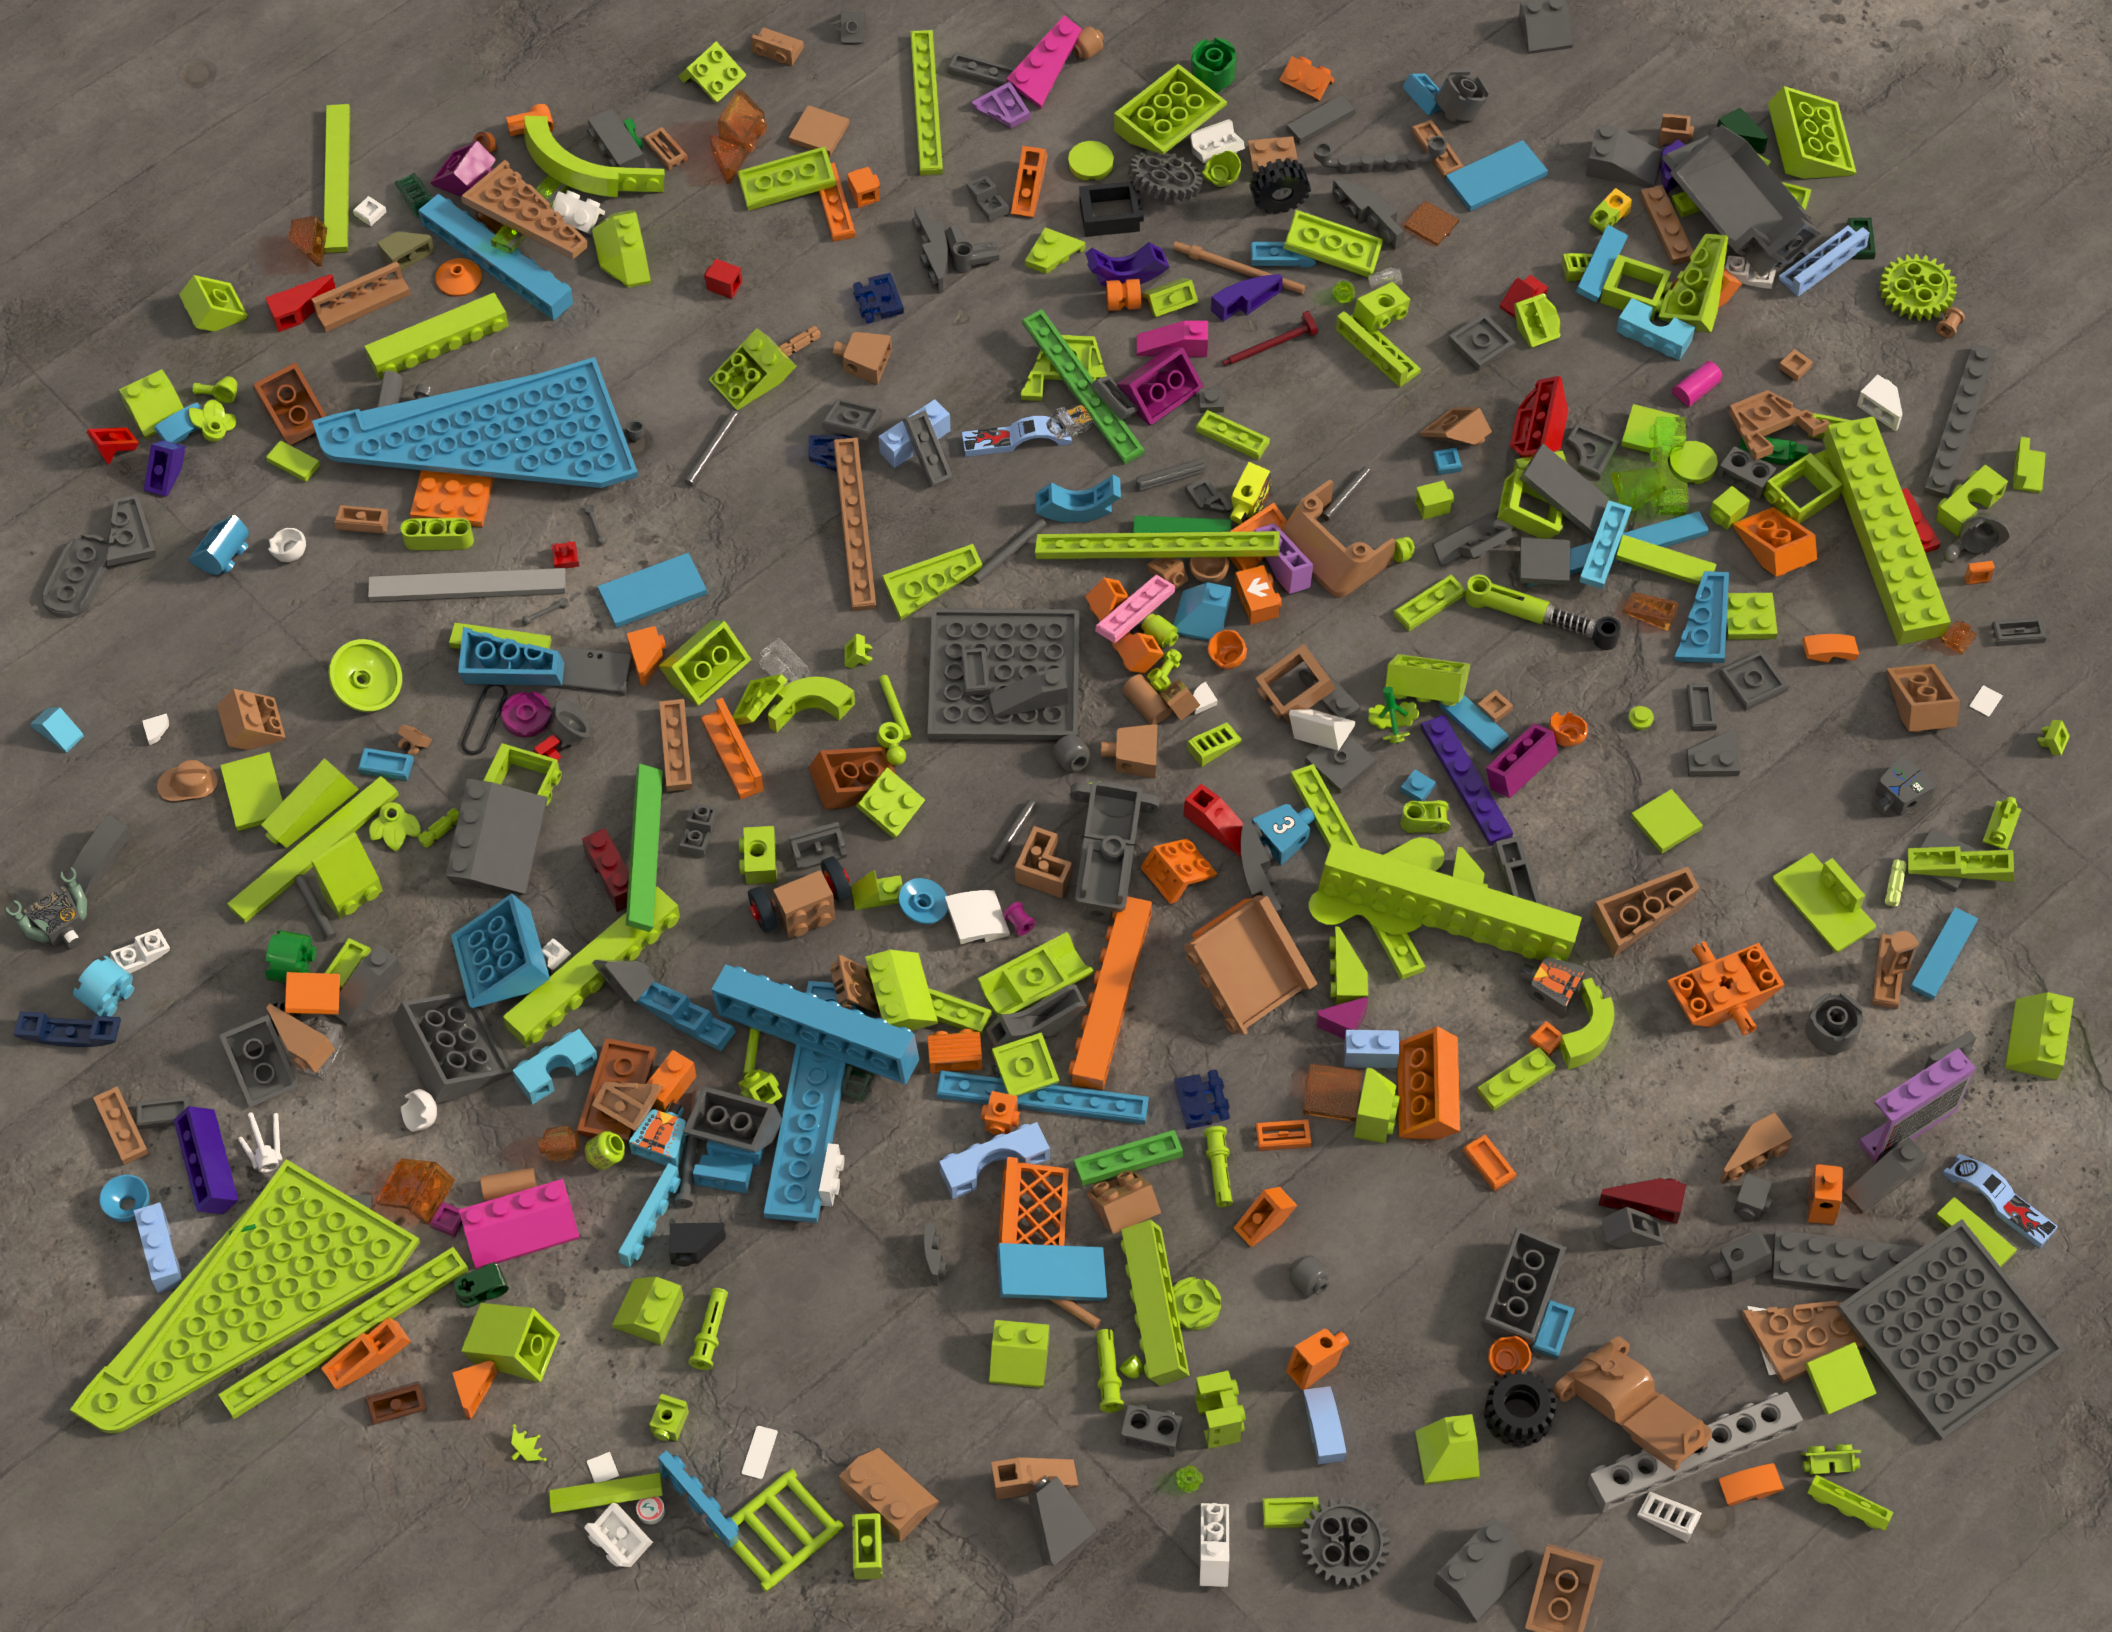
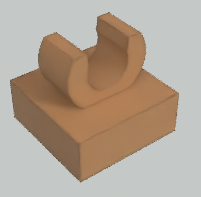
[397,724,432,756]

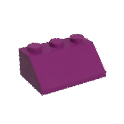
[1117,347,1204,425]

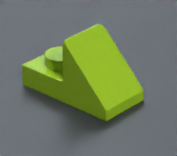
[851,870,903,910]

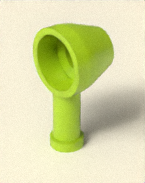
[193,376,238,404]

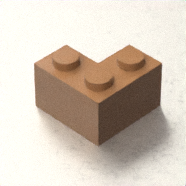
[1015,826,1072,899]

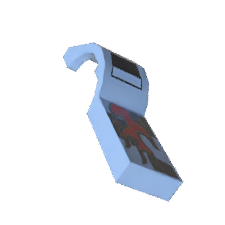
[962,416,1072,457]
[1942,1154,2058,1249]

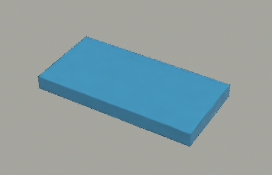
[1445,140,1548,211]
[598,553,707,628]
[997,1243,1107,1301]

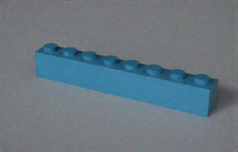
[418,194,573,321]

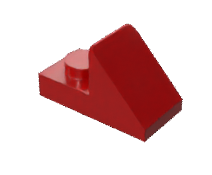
[1500,275,1548,319]
[86,427,139,465]

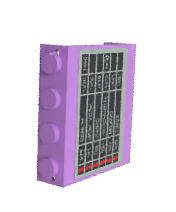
[1859,1048,1976,1164]

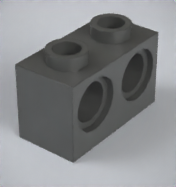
[1717,446,1776,501]
[1121,1404,1182,1457]

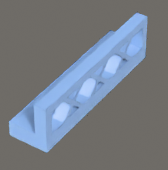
[1779,225,1869,297]

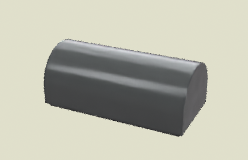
[377,370,403,408]

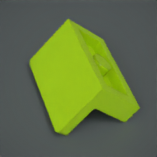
[1142,278,1198,317]
[2012,437,2046,493]

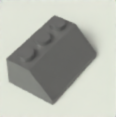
[683,1086,782,1153]
[1434,1516,1532,1622]

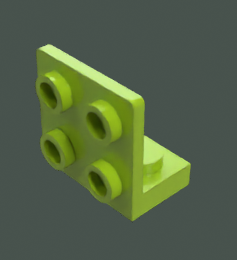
[678,41,746,103]

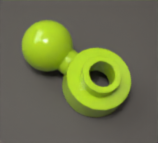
[876,722,906,766]

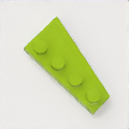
[882,544,982,621]

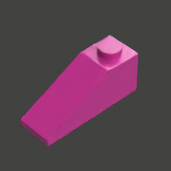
[1137,321,1208,357]

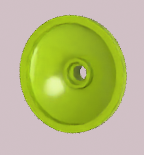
[328,639,402,712]

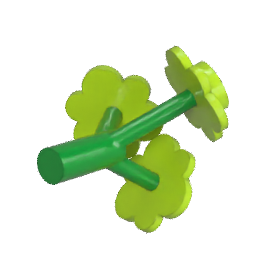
[1368,687,1419,744]

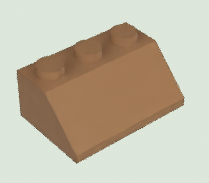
[839,1448,939,1542]

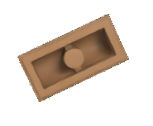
[335,505,388,534]
[1123,674,1172,725]
[1882,931,1919,976]
[480,1167,537,1202]

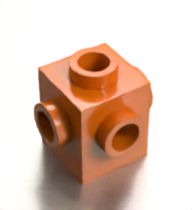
[981,1091,1020,1136]

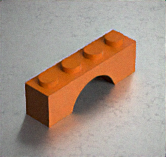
[1085,577,1164,674]

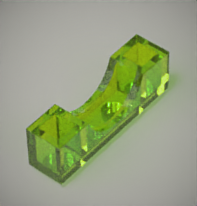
[1649,417,1688,515]

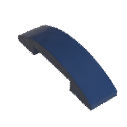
[14,1011,121,1047]

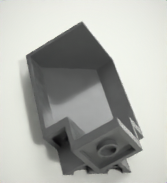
[1662,125,1821,277]

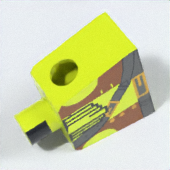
[1230,462,1272,524]

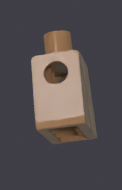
[833,332,892,385]
[1101,724,1158,778]

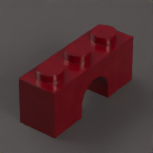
[582,828,629,912]

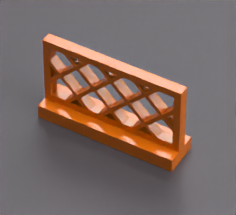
[996,1157,1069,1265]

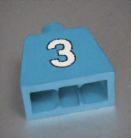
[1252,804,1315,866]

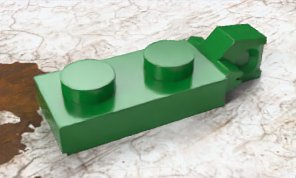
[1740,437,1808,465]

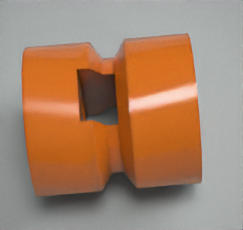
[1106,279,1141,311]

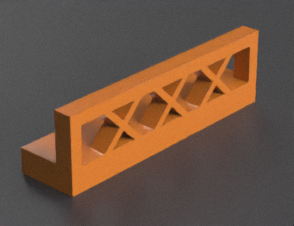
[701,698,764,800]

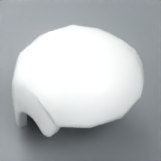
[268,528,306,562]
[401,1089,437,1132]

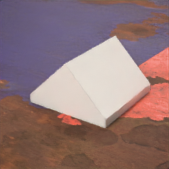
[1289,709,1355,751]

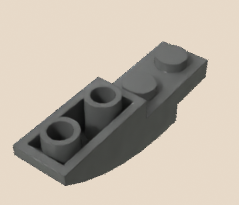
[1332,178,1404,250]
[912,205,948,293]
[1241,816,1285,917]

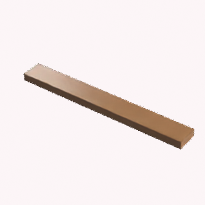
[834,437,876,611]

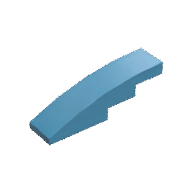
[636,982,736,1051]

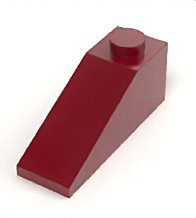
[1598,1178,1687,1224]

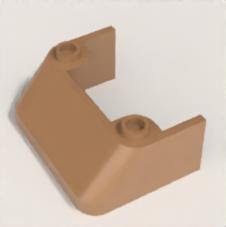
[1281,479,1395,598]

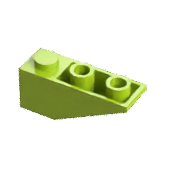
[1329,927,1368,1006]

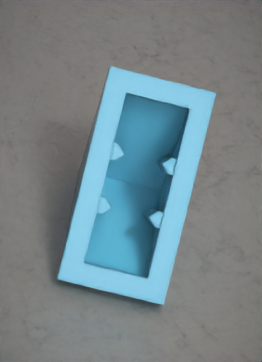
[30,707,84,753]

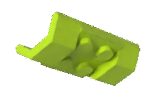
[978,932,1094,1017]

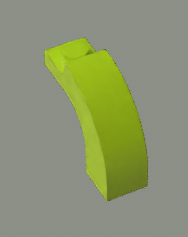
[768,677,855,733]
[1559,978,1614,1070]

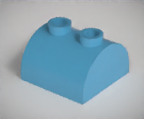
[188,515,249,575]

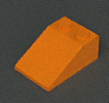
[1733,507,1817,577]

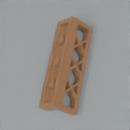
[312,261,411,332]

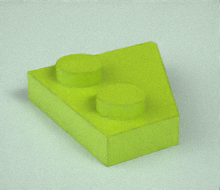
[1025,227,1085,274]

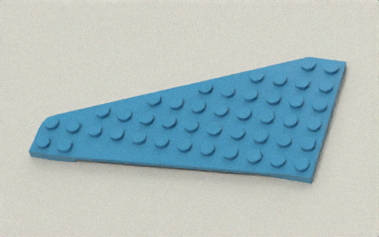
[312,357,638,488]

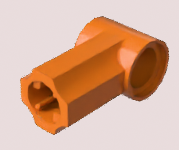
[506,104,554,136]

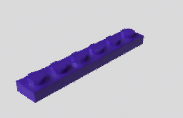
[1421,715,1513,846]

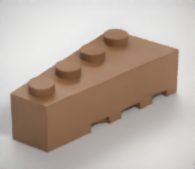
[1591,866,1699,958]

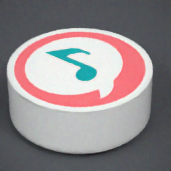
[636,1497,665,1525]

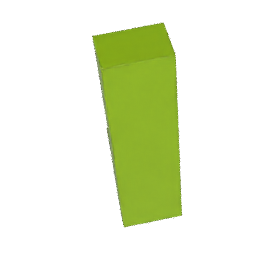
[1908,846,2014,882]

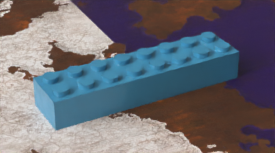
[711,964,919,1085]

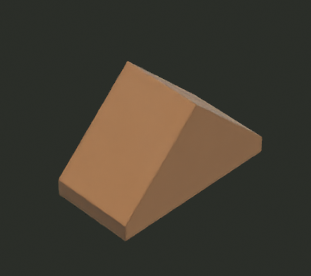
[1160,678,1200,721]

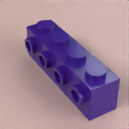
[173,1106,239,1214]

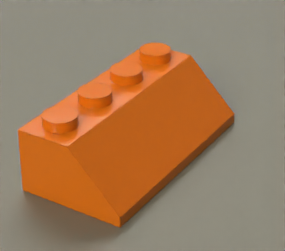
[1398,1026,1460,1139]

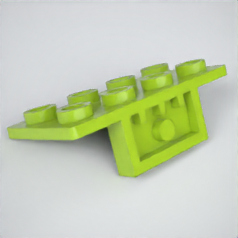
[1772,853,1876,953]

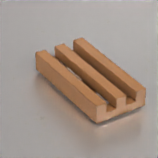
[643,127,688,171]

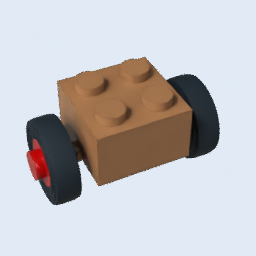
[748,856,851,939]

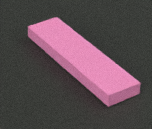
[1095,575,1175,643]

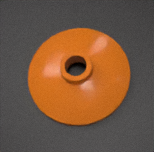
[435,258,482,297]

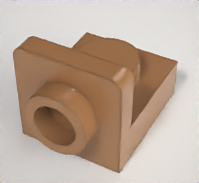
[1147,558,1188,590]

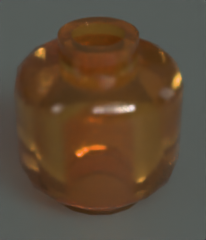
[539,1125,579,1162]

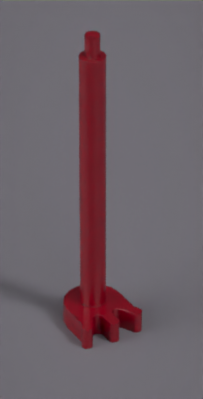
[1222,310,1318,366]

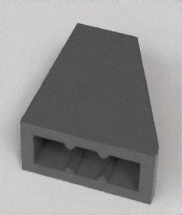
[1028,1475,1097,1566]

